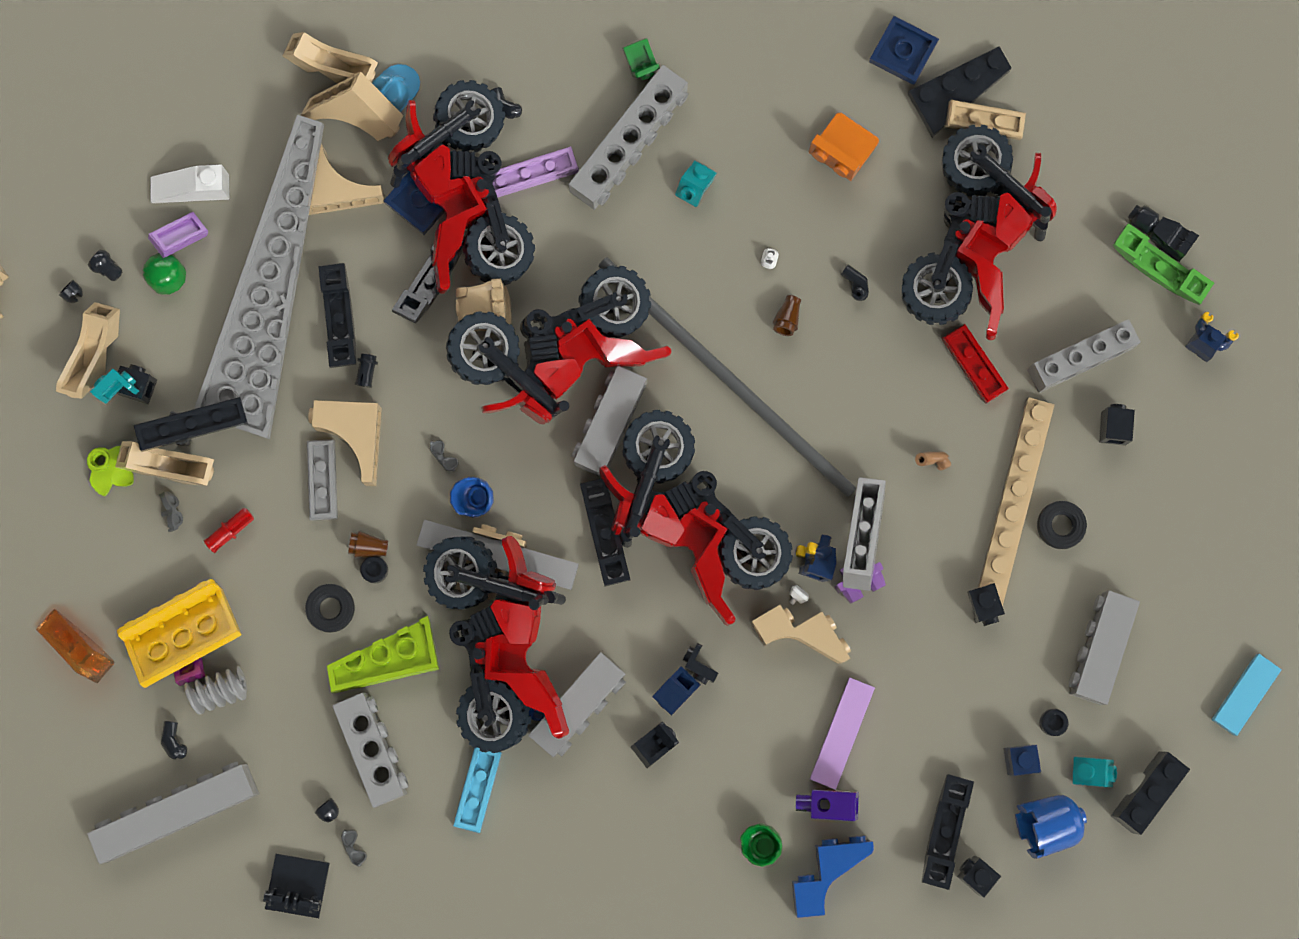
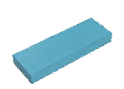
[1211,654,1282,736]
[453,747,502,833]

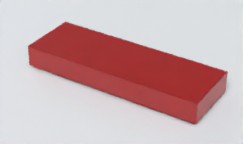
[942,324,1009,404]

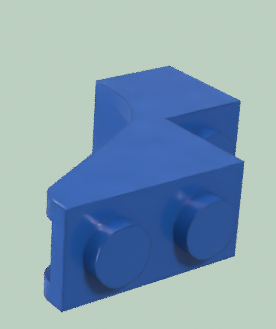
[792,836,874,918]

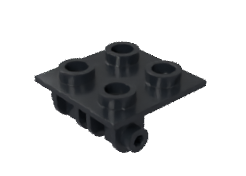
[263,853,330,919]

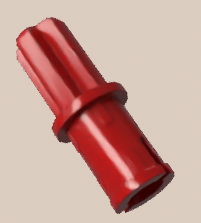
[203,508,254,553]

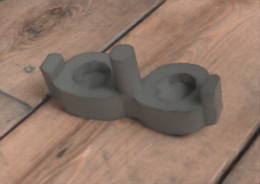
[159,492,183,532]

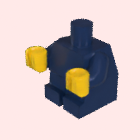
[1185,312,1239,362]
[796,534,836,582]

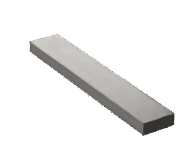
[417,520,579,590]

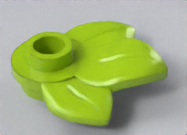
[87,446,134,496]

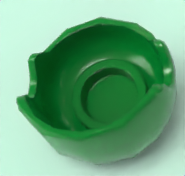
[142,253,186,295]
[740,823,782,867]

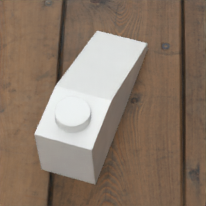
[151,165,230,203]

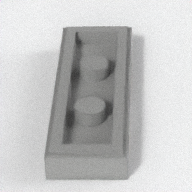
[307,439,338,521]

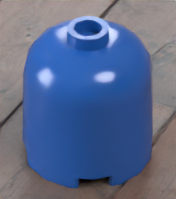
[1015,795,1087,859]

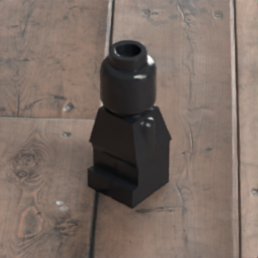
[1128,205,1199,262]

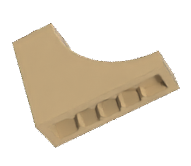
[301,72,403,141]
[309,144,385,215]
[308,400,382,486]

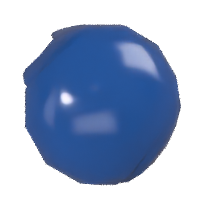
[450,477,494,518]

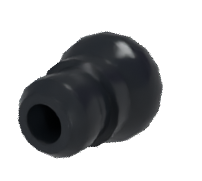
[88,249,123,281]

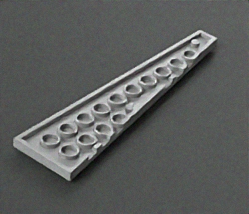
[194,115,324,439]

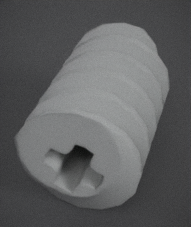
[184,666,247,714]

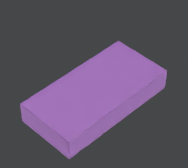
[148,212,208,258]

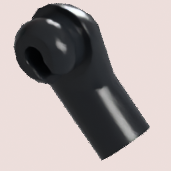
[490,87,522,119]
[841,264,869,301]
[161,721,187,760]

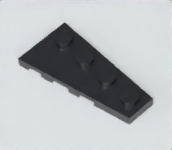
[908,46,1012,138]

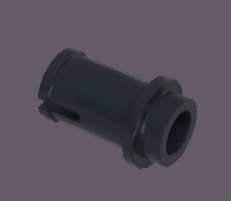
[355,353,378,388]

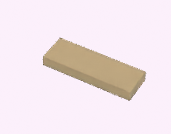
[945,100,1026,140]

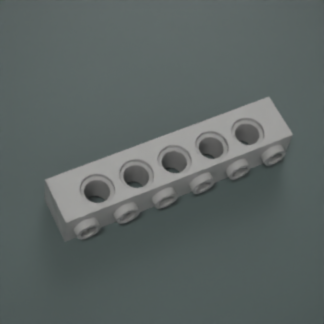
[569,65,689,210]

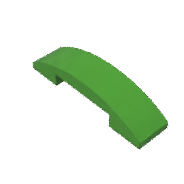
[1113,223,1214,305]

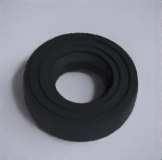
[1037,501,1087,549]
[305,584,355,633]

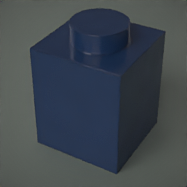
[652,666,701,716]
[1003,745,1041,776]

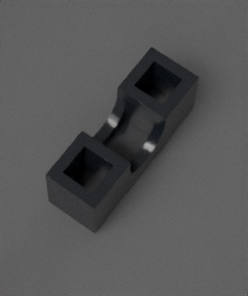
[1111,751,1190,835]

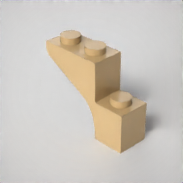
[283,32,378,84]
[56,302,120,399]
[115,441,214,486]
[751,605,851,664]

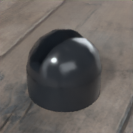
[59,280,83,303]
[314,798,339,823]

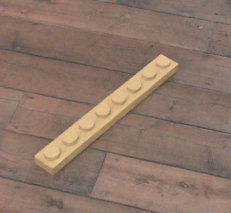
[978,397,1055,606]

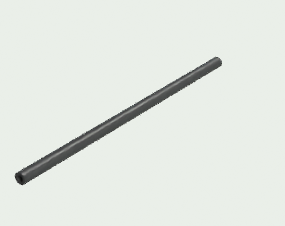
[598,257,857,498]

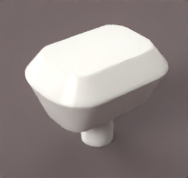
[761,248,779,269]
[789,585,809,605]

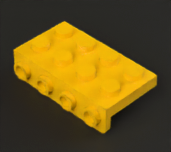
[117,579,242,688]

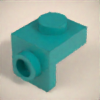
[675,160,717,207]
[90,369,139,404]
[1073,757,1117,787]

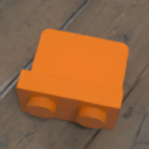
[809,113,879,181]

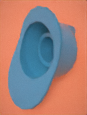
[372,64,420,112]

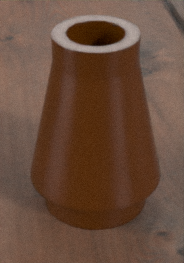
[773,295,801,336]
[348,531,388,557]

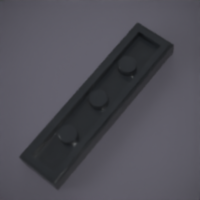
[133,397,248,452]

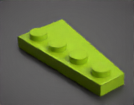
[327,616,439,694]

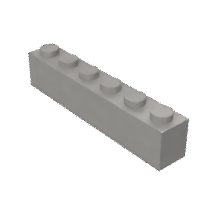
[87,762,259,864]

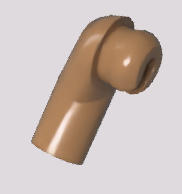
[915,452,951,471]

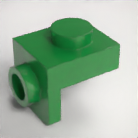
[622,38,660,80]

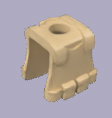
[456,279,512,331]

